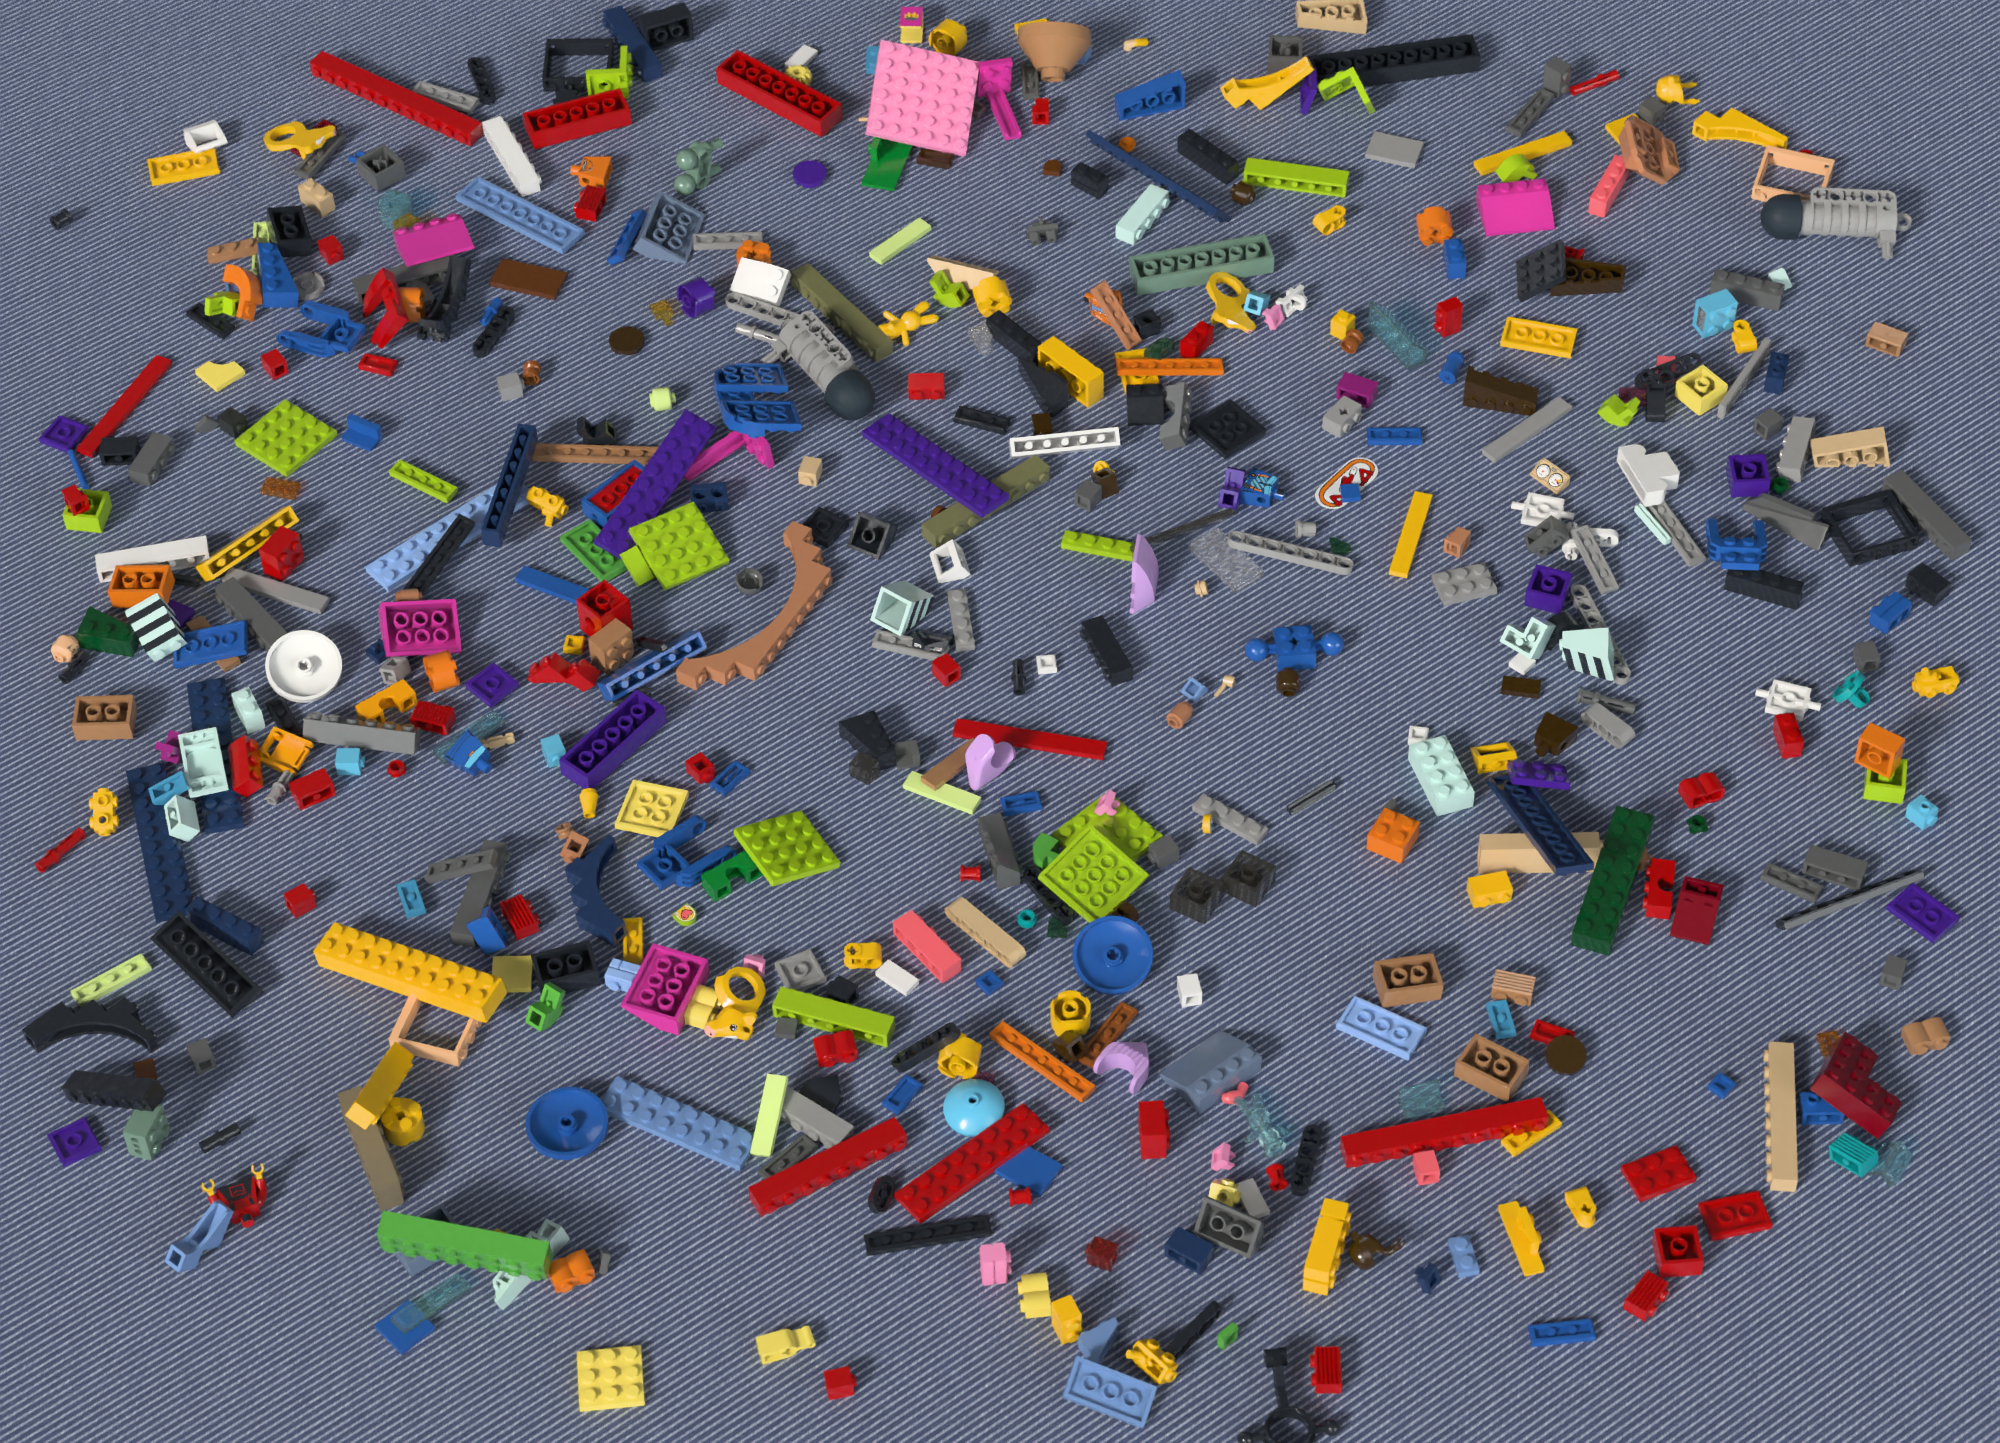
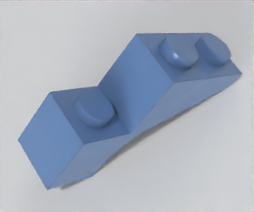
[164,1200,234,1273]
[1078,1317,1118,1364]

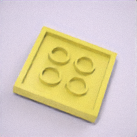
[615,780,689,837]
[577,1345,645,1412]

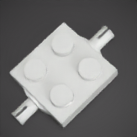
[1511,492,1575,526]
[1755,679,1822,721]

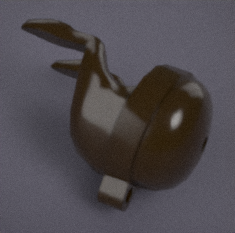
[1349,1231,1405,1271]

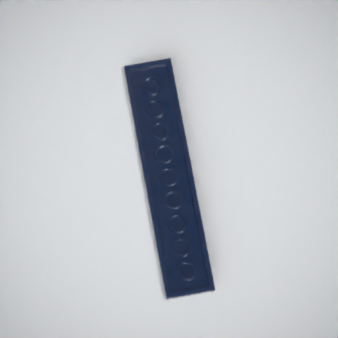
[1085,130,1232,223]
[187,677,245,834]
[126,762,193,923]
[1487,773,1594,876]

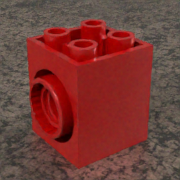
[576,580,633,637]

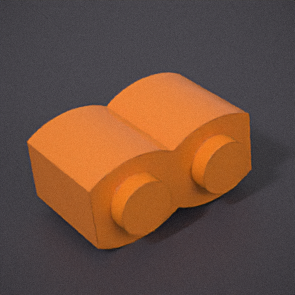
[548,1249,596,1293]

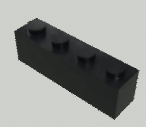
[1177,128,1239,185]
[986,310,1042,367]
[1724,569,1804,610]
[1080,615,1133,687]

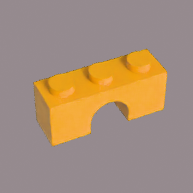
[355,679,418,723]

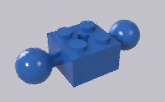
[1245,625,1344,671]

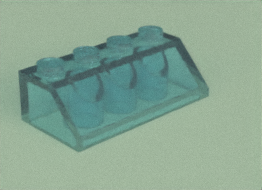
[1368,301,1428,370]

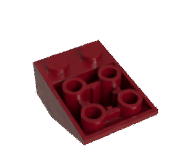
[1670,876,1724,945]

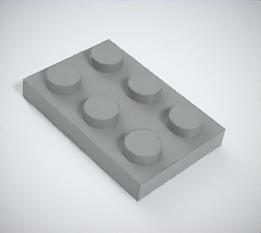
[1431,562,1497,606]

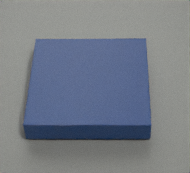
[375,1300,435,1355]

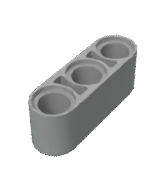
[1581,703,1635,749]

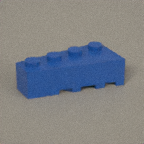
[1115,70,1186,121]

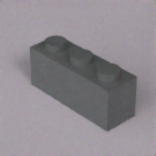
[128,432,176,487]
[1802,845,1868,890]

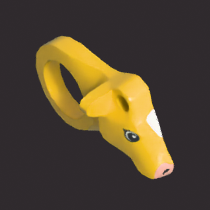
[263,121,336,160]
[1206,272,1256,334]
[704,967,766,1041]

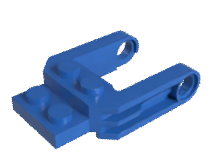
[277,300,367,358]
[1706,518,1767,570]
[637,815,737,890]

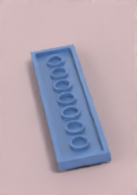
[456,176,585,254]
[601,1076,754,1171]

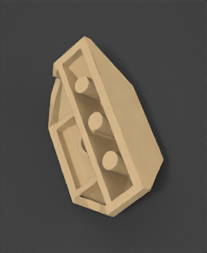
[927,255,999,291]

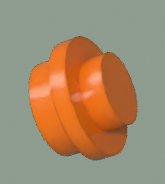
[1119,137,1136,152]

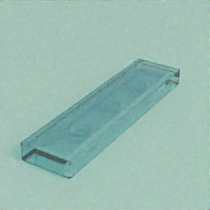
[433,710,505,765]
[391,1273,471,1334]

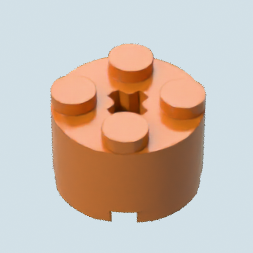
[1416,206,1453,246]
[736,240,772,269]
[399,287,426,323]
[423,649,460,693]

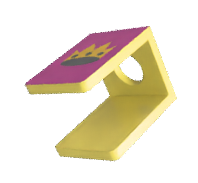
[900,7,924,43]

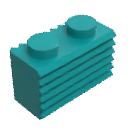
[1829,1132,1879,1178]

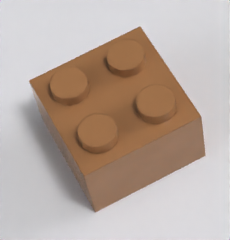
[588,618,635,675]

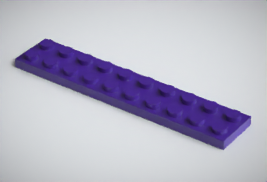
[593,409,717,561]
[862,413,1009,518]

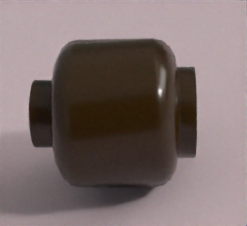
[1230,181,1257,206]
[1276,667,1301,697]

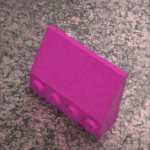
[1476,179,1555,236]
[392,213,475,267]
[378,599,462,657]
[621,943,710,1035]

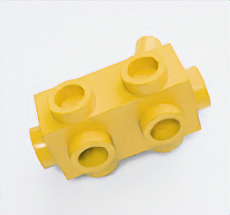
[526,486,569,527]
[1912,666,1960,698]
[89,788,119,836]
[1126,1338,1178,1385]

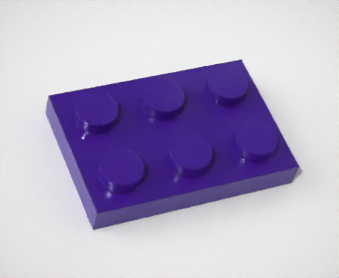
[1507,759,1571,790]
[1886,883,1960,944]

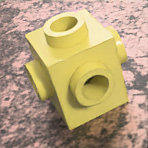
[1208,1178,1241,1207]

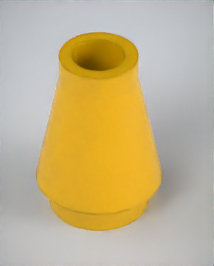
[579,788,599,818]

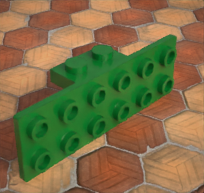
[862,137,913,191]

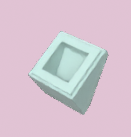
[1768,268,1792,290]

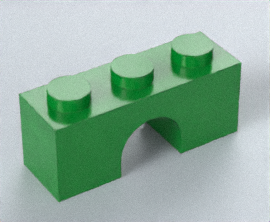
[701,850,763,902]

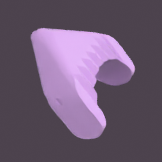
[965,734,1016,791]
[1093,1042,1149,1095]

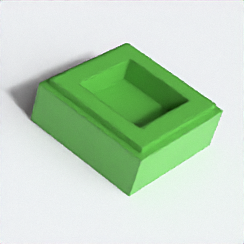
[1217,1322,1238,1350]

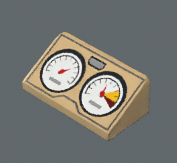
[1530,458,1570,494]

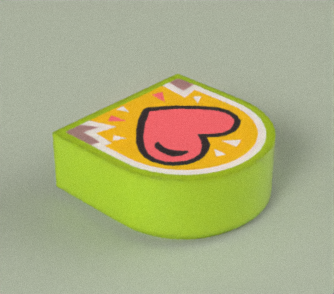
[672,903,697,926]

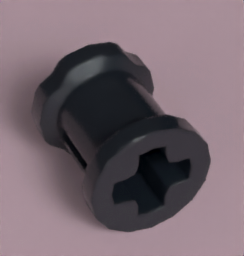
[49,208,73,230]

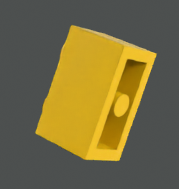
[1466,870,1513,908]
[1051,1295,1082,1345]

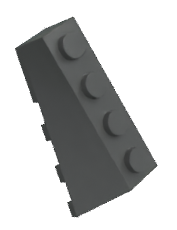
[1709,269,1785,312]
[978,813,1023,890]

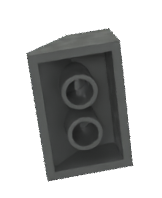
[1193,1196,1265,1259]

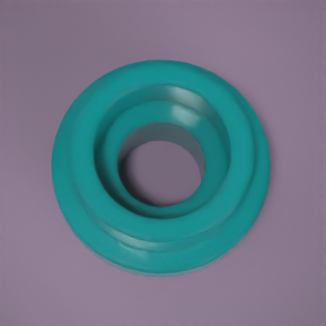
[1017,909,1037,928]

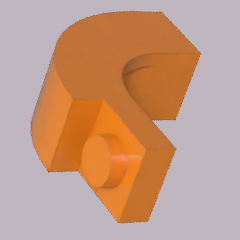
[223,264,263,322]

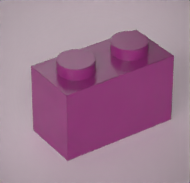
[1336,372,1378,409]

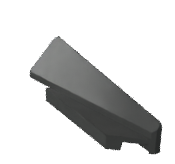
[1742,493,1830,551]

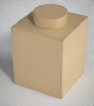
[798,456,823,487]

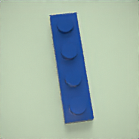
[607,209,647,265]

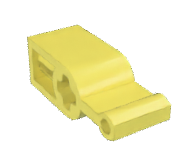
[755,1326,816,1365]

